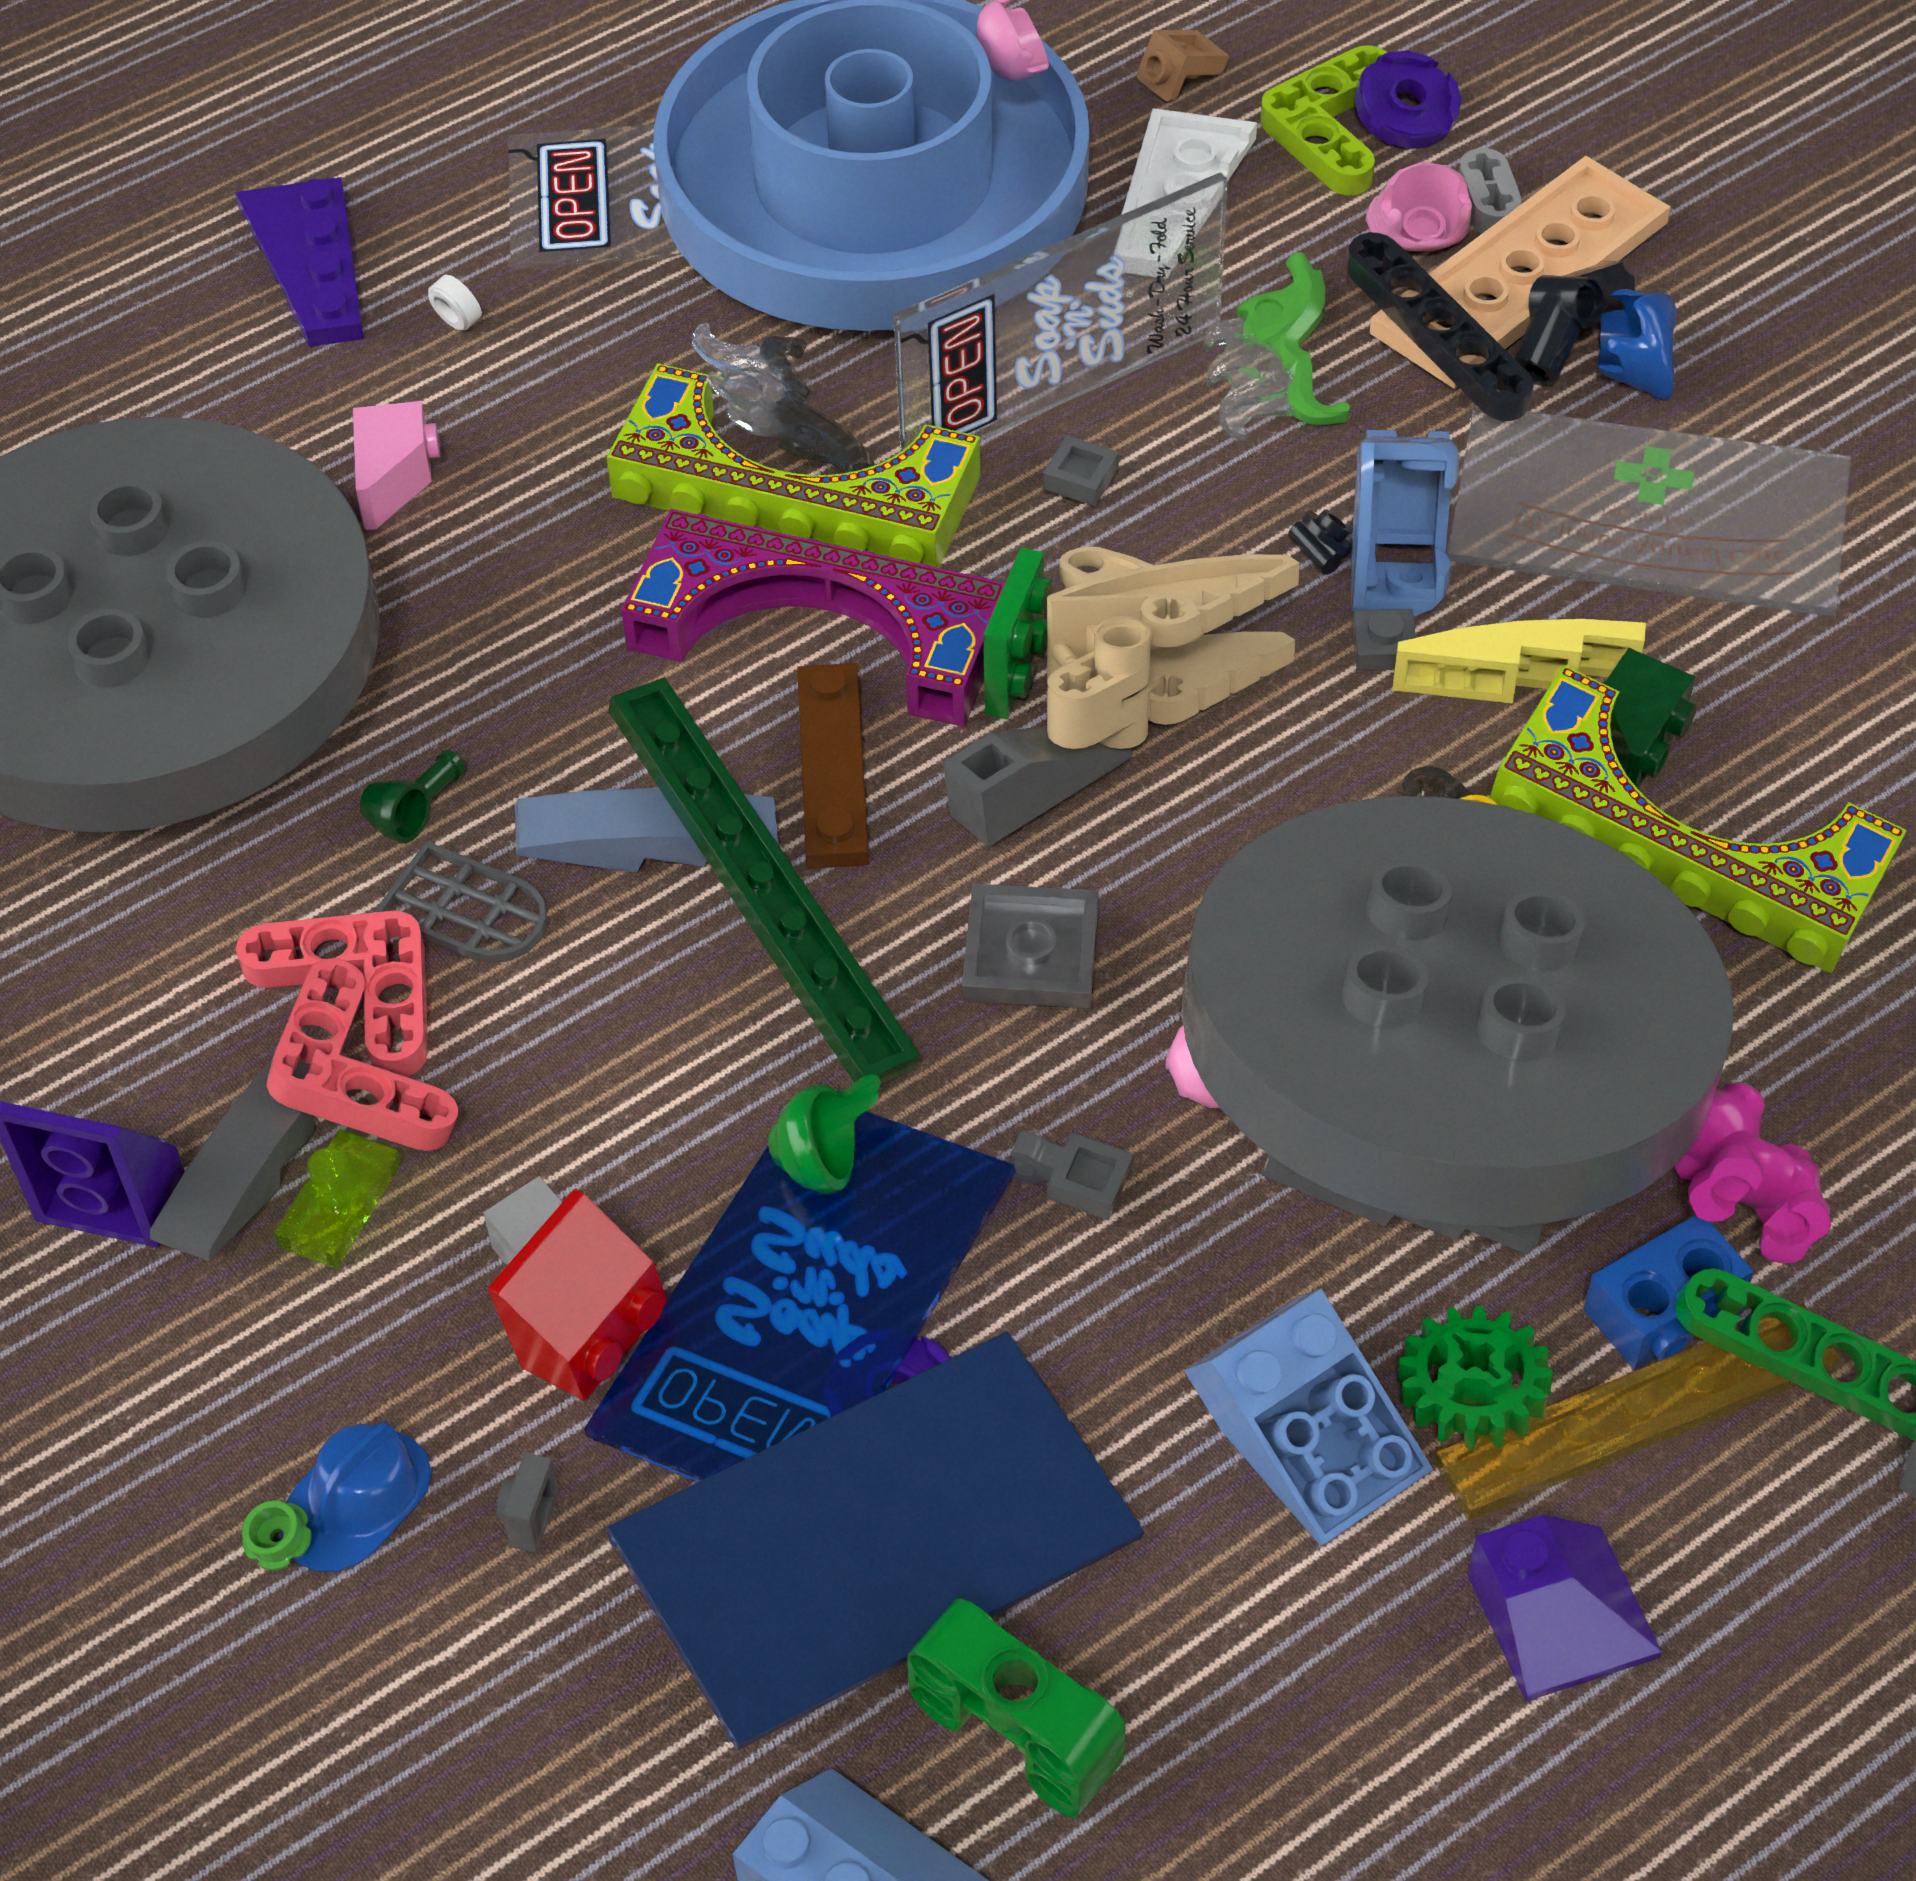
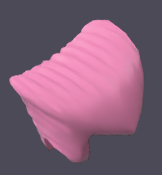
[1366,162,1472,252]

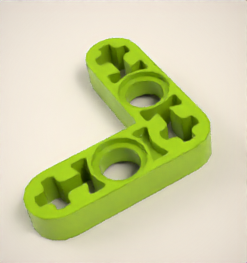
[1260,45,1387,196]

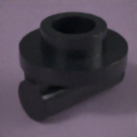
[1288,509,1352,575]

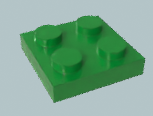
[984,547,1052,720]

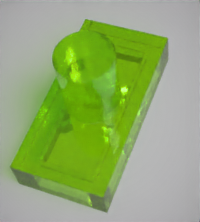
[274,1129,401,1269]

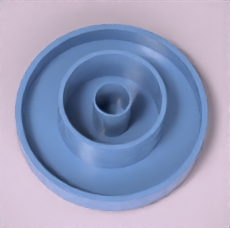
[653,0,1089,331]

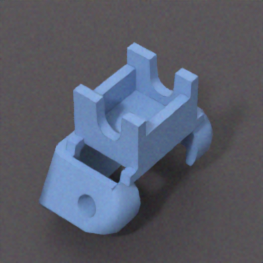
[1351,430,1460,616]

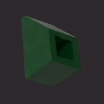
[1604,648,1697,789]

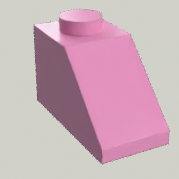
[353,401,440,530]

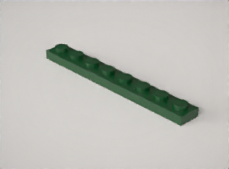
[608,677,920,1084]

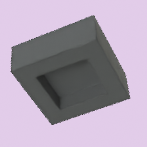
[1043,435,1119,506]
[1352,609,1416,671]
[496,1452,559,1553]

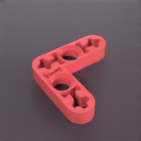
[236,911,428,1077]
[267,958,458,1151]

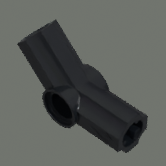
[1514,261,1635,386]

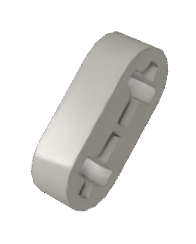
[1459,148,1522,234]

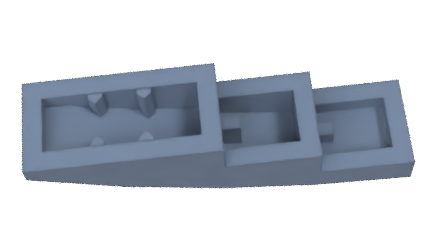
[515,788,778,873]

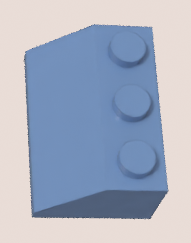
[733,1768,989,1881]

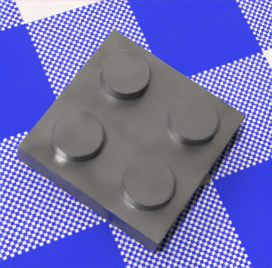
[962,883,1099,1008]

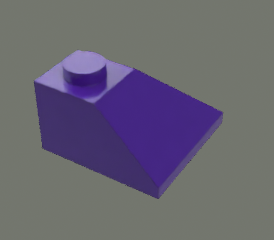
[1468,1515,1662,1702]

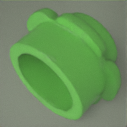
[242,1501,312,1571]

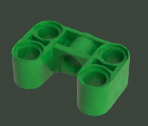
[907,1598,1126,1818]

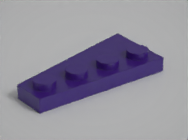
[235,177,364,347]

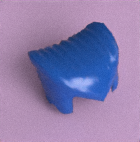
[1598,289,1676,401]

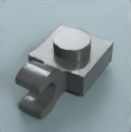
[1009,1131,1134,1220]

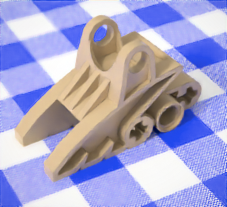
[1047,547,1300,749]

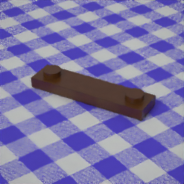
[797,663,869,869]

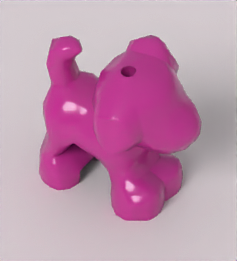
[1674,1082,1831,1263]

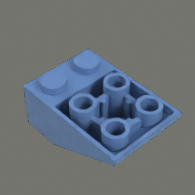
[1184,1289,1433,1545]

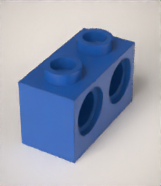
[1584,1215,1754,1371]

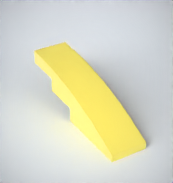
[1392,619,1646,704]

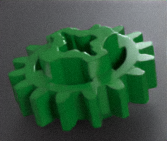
[1398,1305,1553,1449]

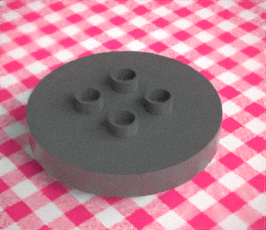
[0,417,379,832]
[1182,796,1734,1227]

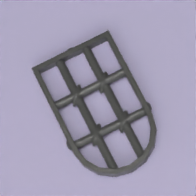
[374,841,548,963]

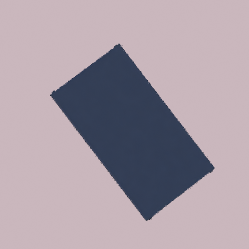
[607,1331,1145,1751]

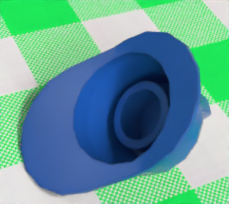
[280,1421,432,1572]

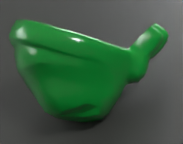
[767,1073,881,1194]

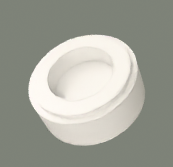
[428,275,482,331]

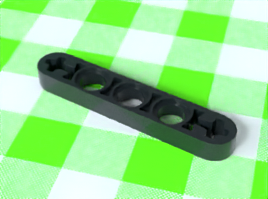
[1347,232,1534,421]

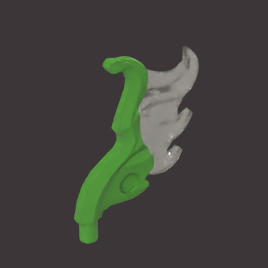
[1203,252,1350,441]

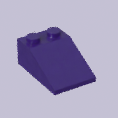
[0,1101,185,1248]

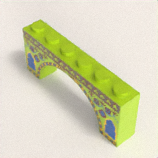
[607,363,981,568]
[1490,665,1907,973]

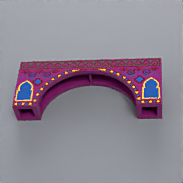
[621,509,1005,727]

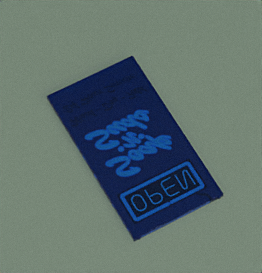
[584,1111,1016,1483]

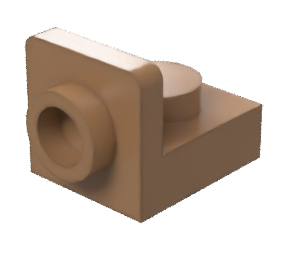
[1136,30,1229,102]

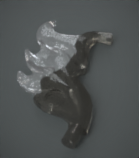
[692,322,875,473]

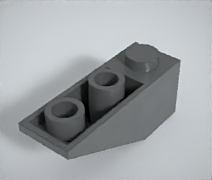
[943,726,1132,847]

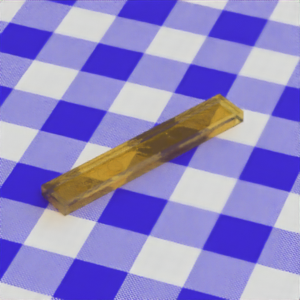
[1435,1303,1840,1521]

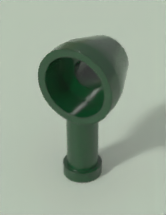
[360,750,465,843]

